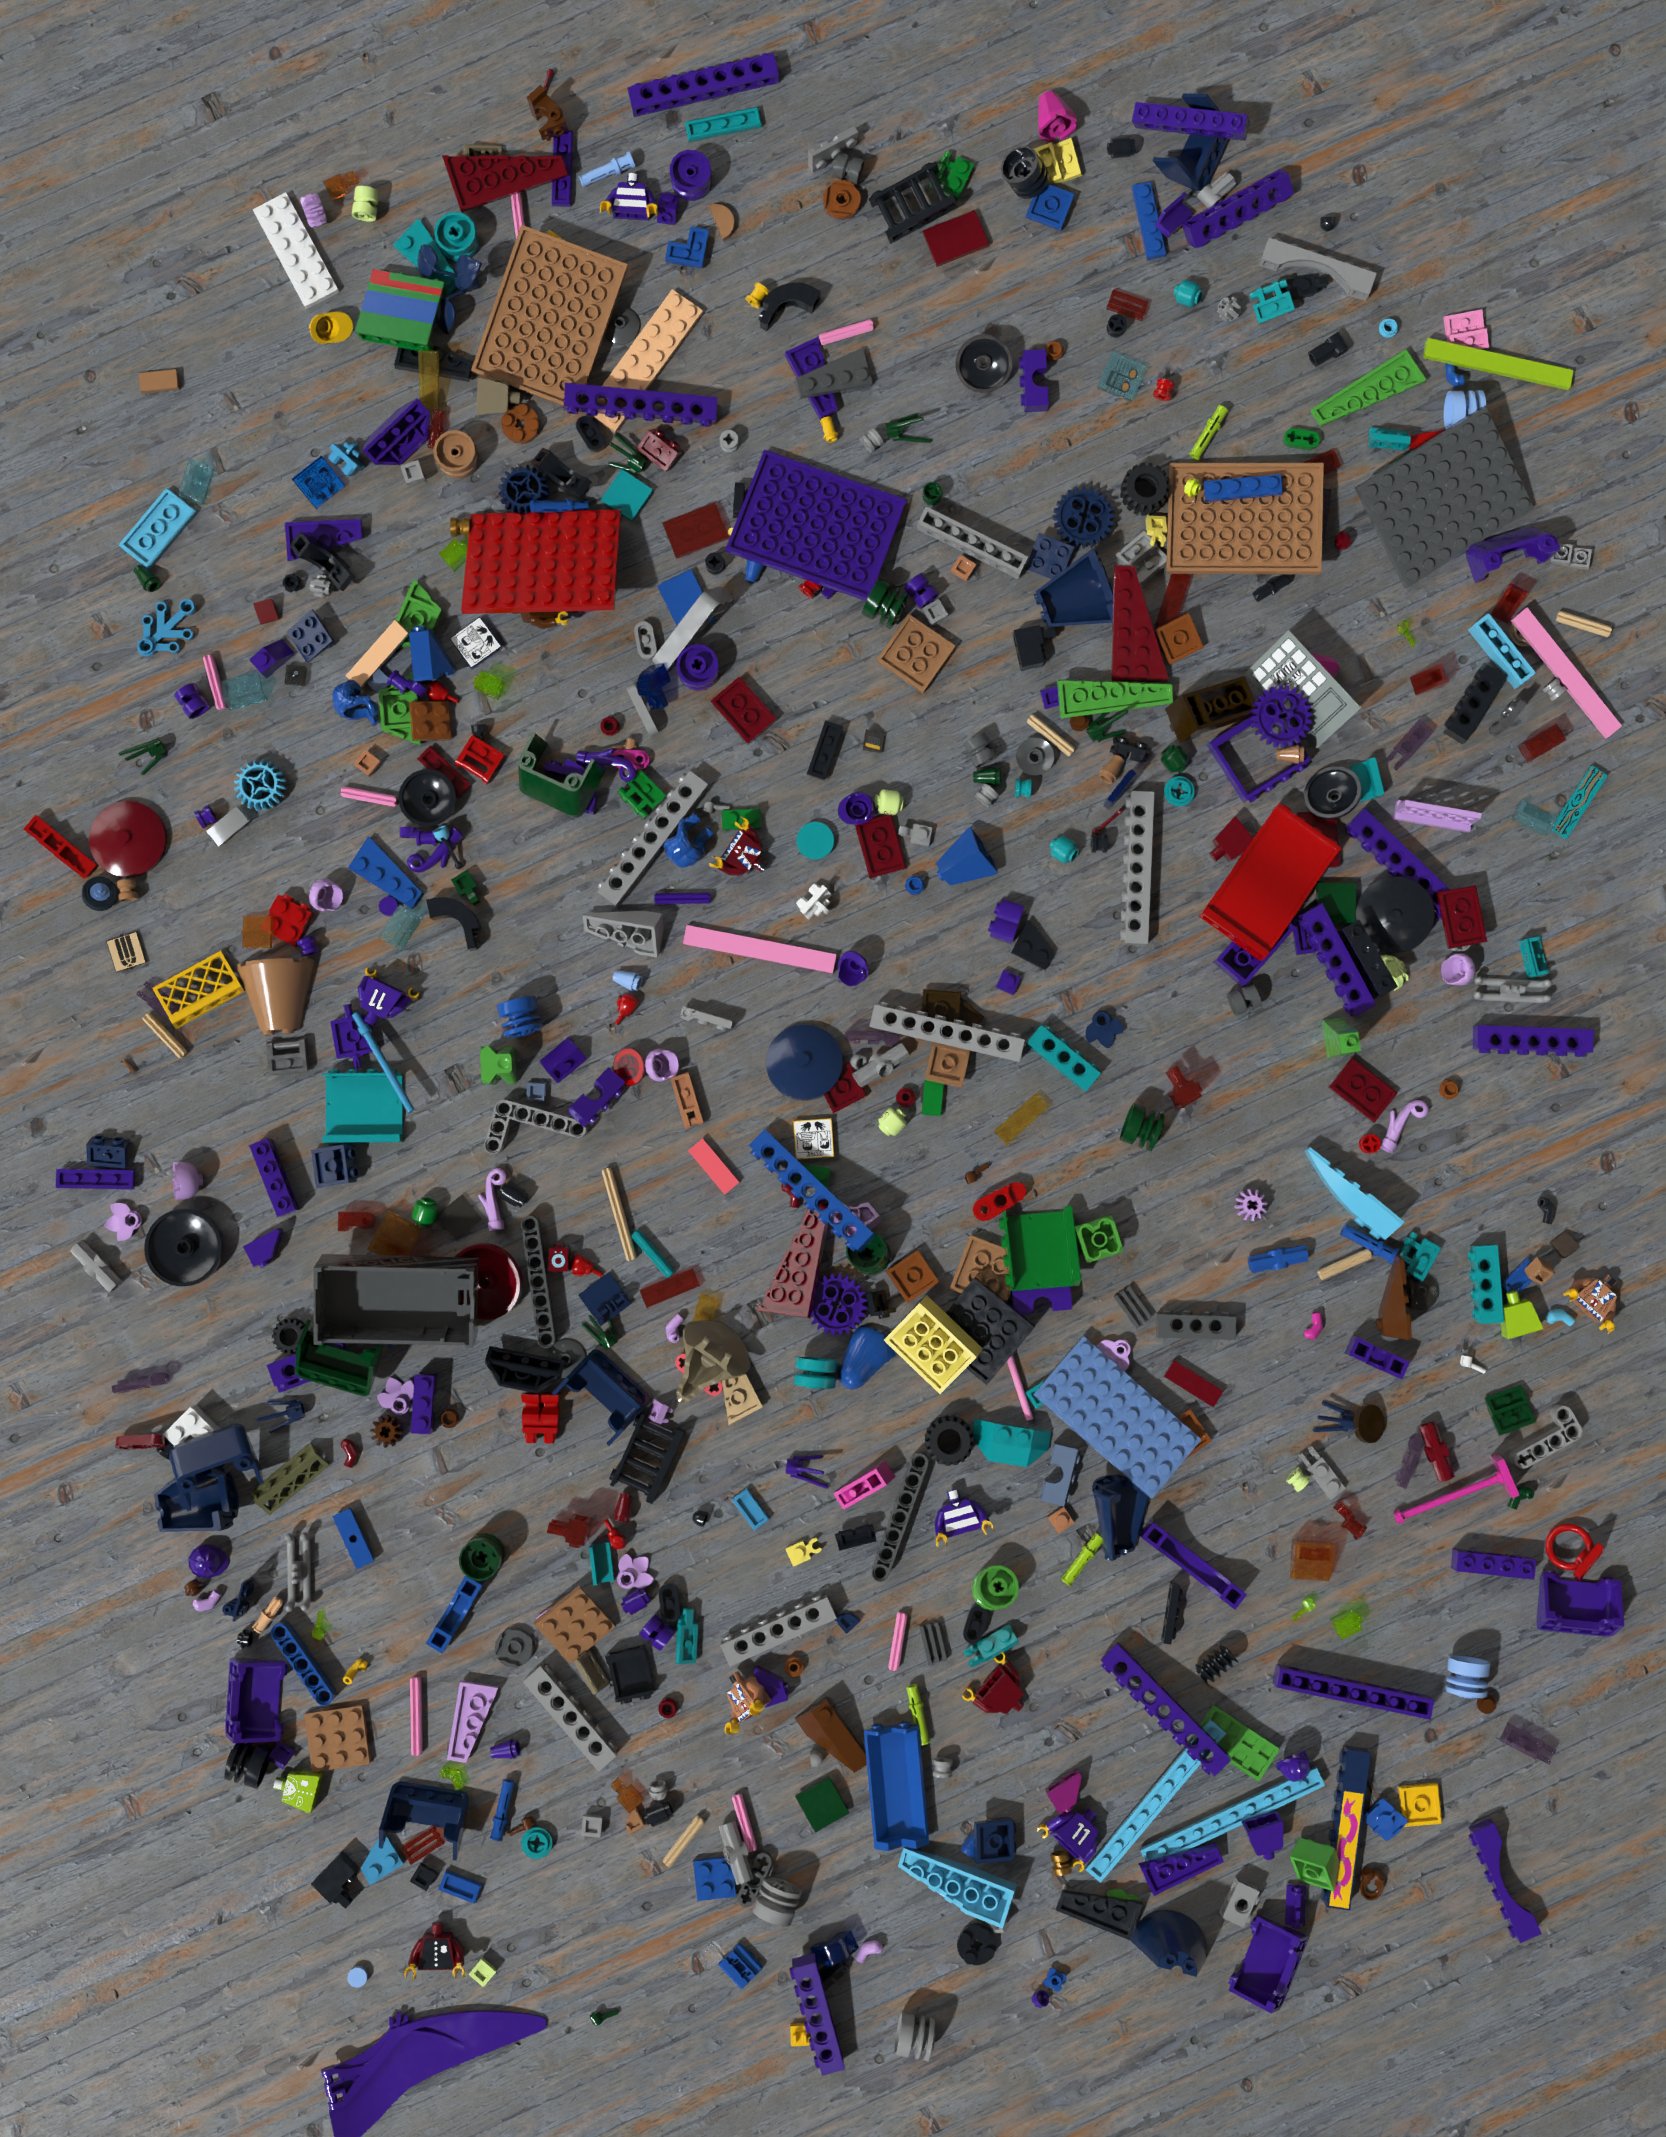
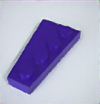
[784,337,838,420]
[1138,1843,1224,1896]

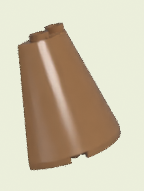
[237,958,314,1036]

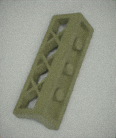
[251,1442,330,1515]

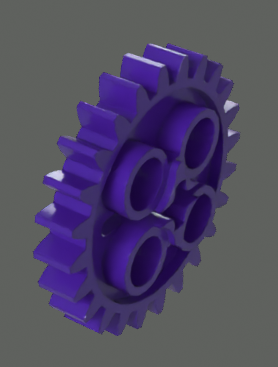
[1250,685,1313,748]
[811,1273,867,1336]

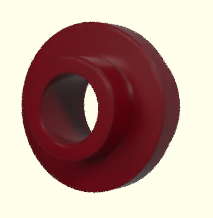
[1334,531,1351,551]
[600,717,619,736]
[896,1088,915,1107]
[658,1698,678,1718]

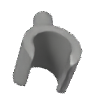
[702,802,730,814]

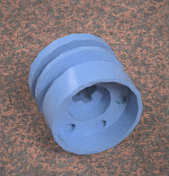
[1444,390,1486,429]
[1445,1655,1491,1699]

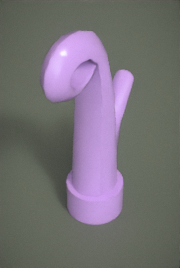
[1380,1100,1429,1154]
[478,1168,506,1232]

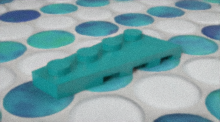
[393,218,457,296]

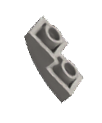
[1550,543,1592,570]
[206,806,251,846]

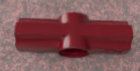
[1418,1421,1455,1482]

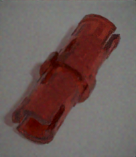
[427,409,445,449]

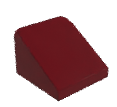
[253,599,279,625]

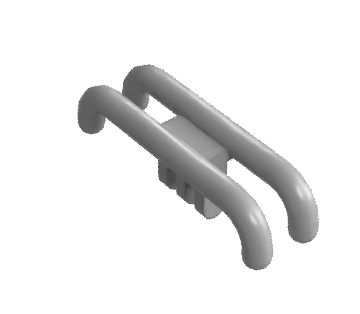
[1473,976,1552,1003]
[284,1533,311,1612]

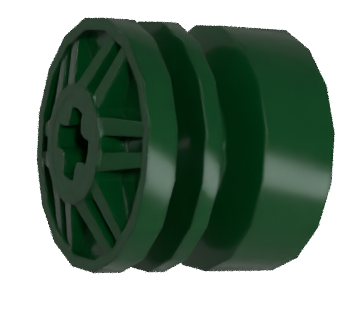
[862,578,909,629]
[1120,1103,1165,1151]
[846,1230,891,1275]
[459,1533,505,1581]

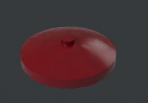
[89,801,167,878]
[455,1243,523,1320]

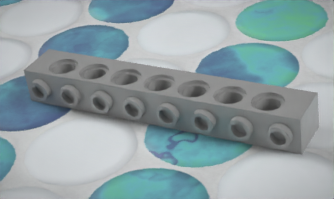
[597,771,709,908]
[1120,791,1154,946]
[869,1001,1025,1062]

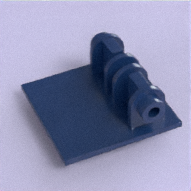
[1025,533,1074,579]
[287,609,334,663]
[578,1273,632,1326]
[222,1577,254,1622]

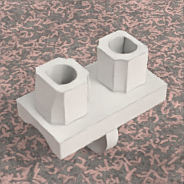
[796,883,832,920]

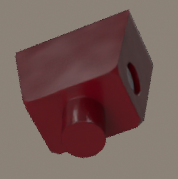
[1209,816,1253,862]

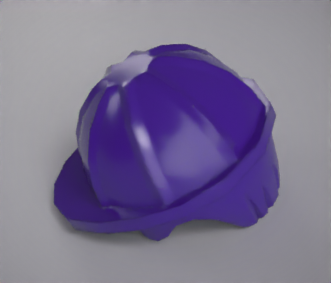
[838,792,875,825]
[838,951,869,986]
[189,1544,228,1578]
[1276,1751,1312,1782]

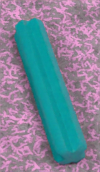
[631,1229,675,1278]

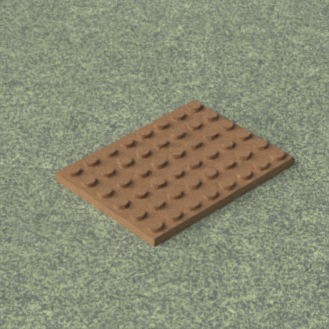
[471,225,629,406]
[1166,463,1324,575]

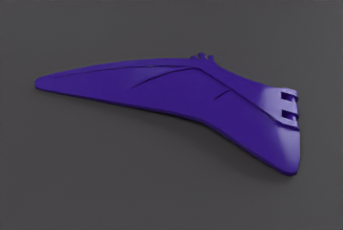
[321,2010,547,2137]

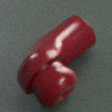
[781,1184,800,1208]
[340,1439,359,1468]

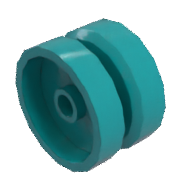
[434,212,479,262]
[793,1356,838,1389]

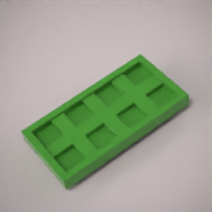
[1192,1704,1280,1782]

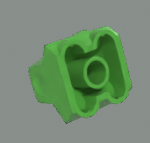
[480,1045,518,1085]
[1075,1215,1123,1264]

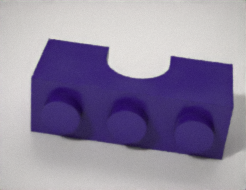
[1019,349,1049,412]
[568,1067,625,1127]
[1011,1286,1072,1314]
[1344,1336,1410,1379]
[411,1373,438,1434]

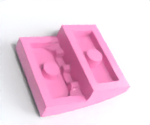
[1443,309,1489,349]

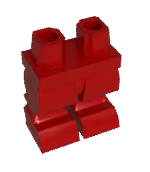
[521,1392,561,1444]

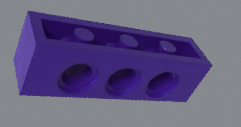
[249,1138,300,1217]
[267,1343,348,1389]
[1451,1548,1536,1580]

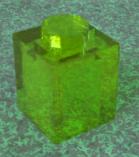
[439,539,467,572]
[473,671,505,700]
[1329,1609,1363,1640]

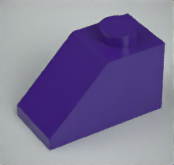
[249,639,295,678]
[243,1228,283,1268]
[754,1665,791,1707]

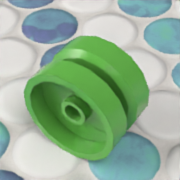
[971,1565,1019,1611]

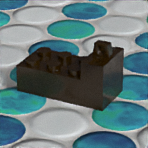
[1165,676,1256,743]

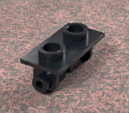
[1110,737,1150,763]
[835,1523,877,1551]
[809,1954,849,1991]

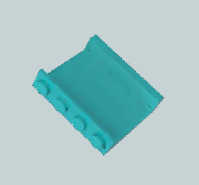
[322,1069,403,1143]

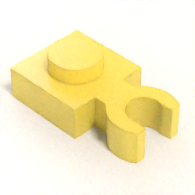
[1145,515,1167,547]
[785,1537,822,1567]

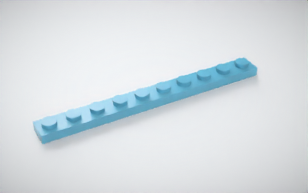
[1085,1719,1226,1883]
[1139,1766,1325,1861]

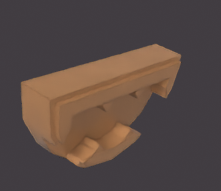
[708,204,735,241]

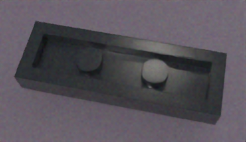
[807,720,843,781]
[1161,1582,1182,1645]

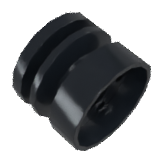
[1001,146,1050,199]
[224,1743,272,1789]

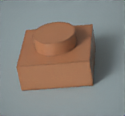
[950,554,976,582]
[354,750,381,777]
[1047,1506,1074,1534]

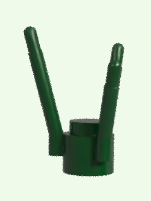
[886,413,932,443]
[608,433,647,475]
[1086,710,1128,743]
[118,738,166,775]
[582,1315,619,1350]

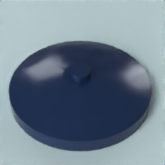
[766,1025,843,1101]

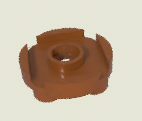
[823,180,861,220]
[501,404,540,444]

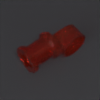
[1333,1500,1367,1540]

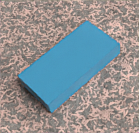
[731,1488,770,1531]

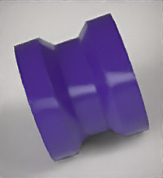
[194,805,218,829]
[296,936,320,957]

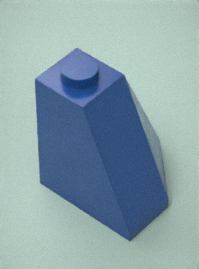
[409,625,456,682]
[936,827,998,886]

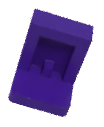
[657,193,679,225]

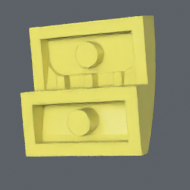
[1034,138,1082,185]

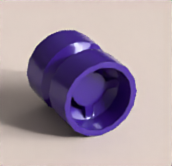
[904,573,939,609]
[174,683,210,719]
[639,1614,676,1651]

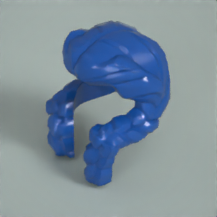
[332,679,378,726]
[663,814,713,868]

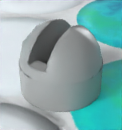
[850,1054,867,1070]
[809,1751,824,1768]

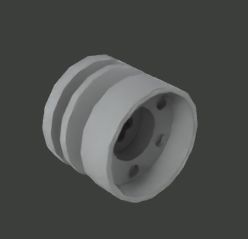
[753,1876,802,1927]
[894,2012,936,2062]

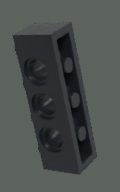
[1443,665,1507,744]

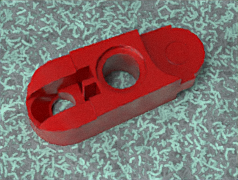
[972,1182,1026,1221]

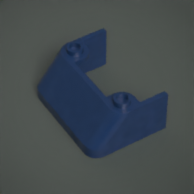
[1152,93,1228,191]
[552,1349,649,1446]
[169,1423,263,1511]
[379,1781,469,1861]

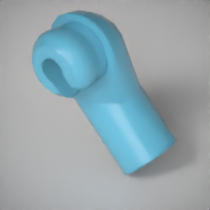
[1545,1309,1576,1326]

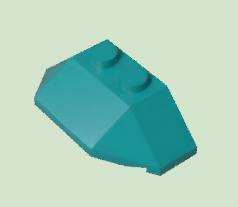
[972,1418,1051,1467]

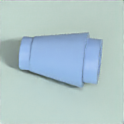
[613,970,643,991]

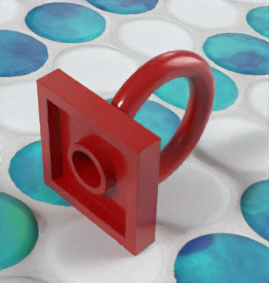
[1545,1523,1605,1581]

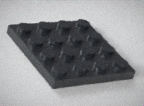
[946,1277,1035,1385]

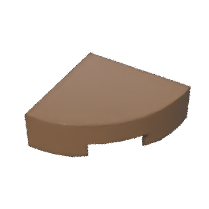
[626,1807,646,1835]

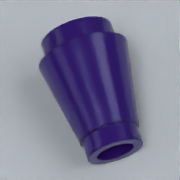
[490,1739,521,1759]

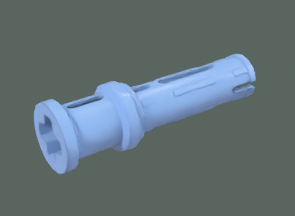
[578,151,636,188]

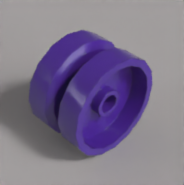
[670,150,712,201]
[676,644,720,691]

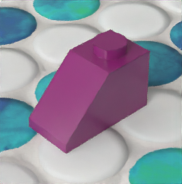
[1045,1768,1082,1814]

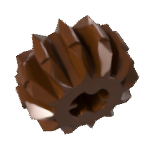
[370,1414,404,1448]

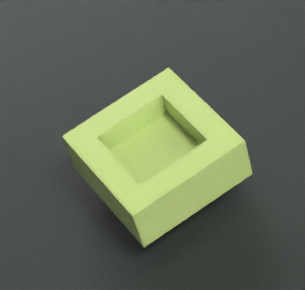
[468,1957,497,1987]

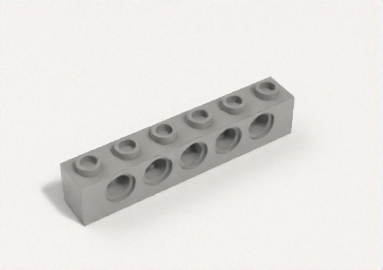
[917,507,1028,579]
[720,1593,837,1667]
[523,1663,618,1772]

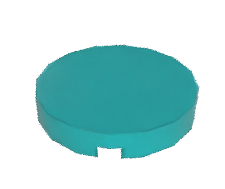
[796,822,834,860]

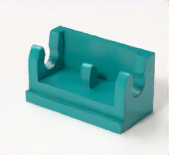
[1518,936,1550,979]

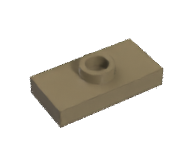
[573,1650,610,1695]

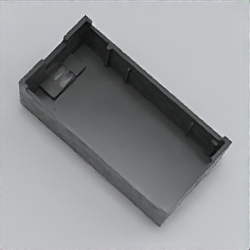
[313,1254,479,1348]

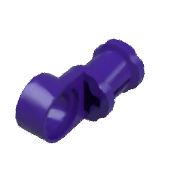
[387,670,428,698]
[400,827,438,846]

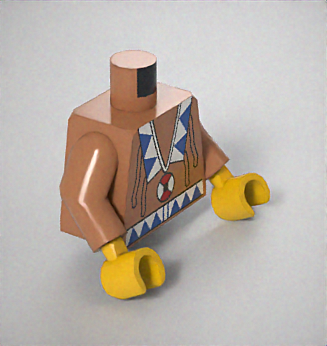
[1563,1275,1617,1334]
[725,1671,772,1735]

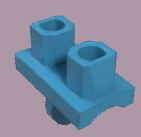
[328,442,365,476]

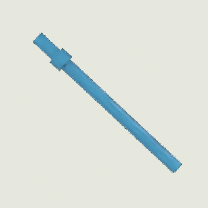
[352,1012,415,1113]

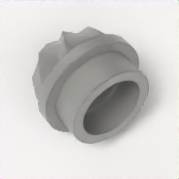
[649,1780,668,1801]

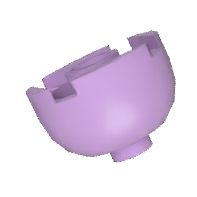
[173,1161,203,1200]

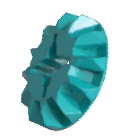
[1164,776,1194,807]
[521,1827,552,1859]

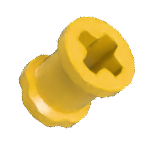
[745,282,770,309]

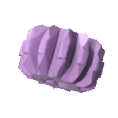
[300,193,327,227]
[1234,1189,1268,1221]

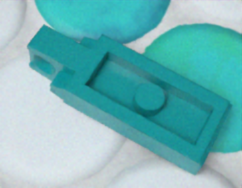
[675,1608,698,1664]

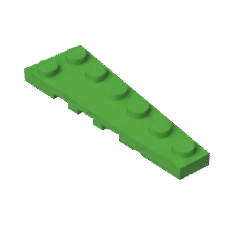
[1310,349,1426,427]
[1057,679,1173,718]

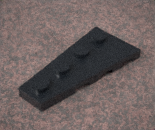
[1056,1890,1143,1940]

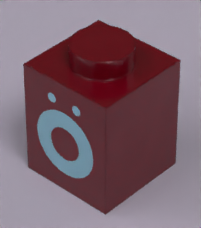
[548,1244,570,1272]

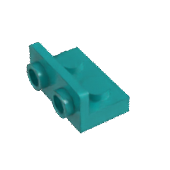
[1367,428,1411,451]

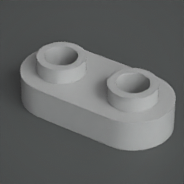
[634,621,657,660]

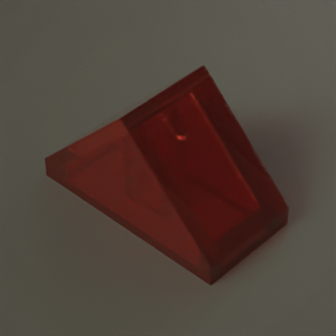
[1491,583,1527,624]
[1410,663,1450,695]

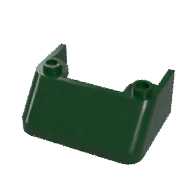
[518,732,606,818]
[295,1320,383,1396]

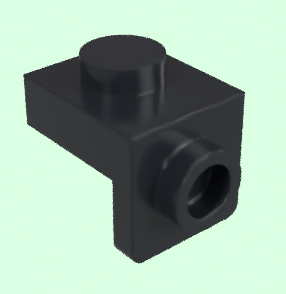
[866,1290,896,1319]

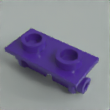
[1285,1885,1306,1929]

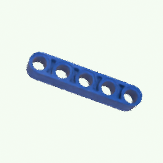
[271,1621,336,1706]

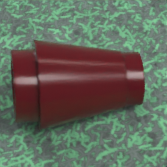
[613,1493,632,1523]

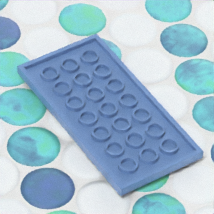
[1033,1336,1202,1499]

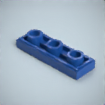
[332,1508,375,1570]

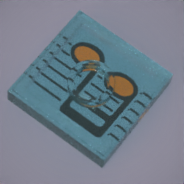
[1097,352,1146,402]

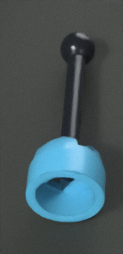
[433,825,462,869]

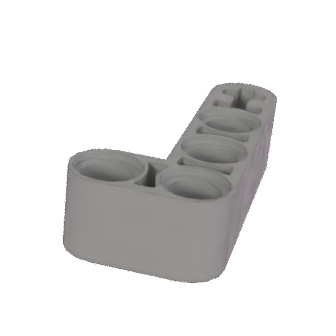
[1509,1404,1583,1469]

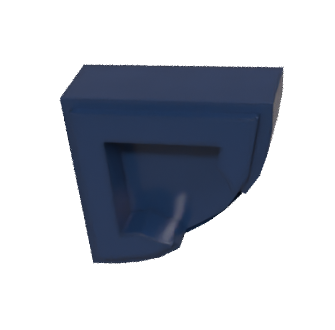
[835,1613,861,1634]

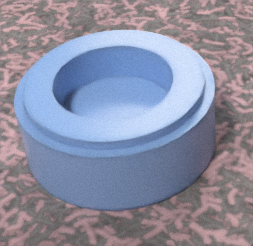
[347,1966,368,1988]

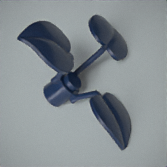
[417,244,482,334]

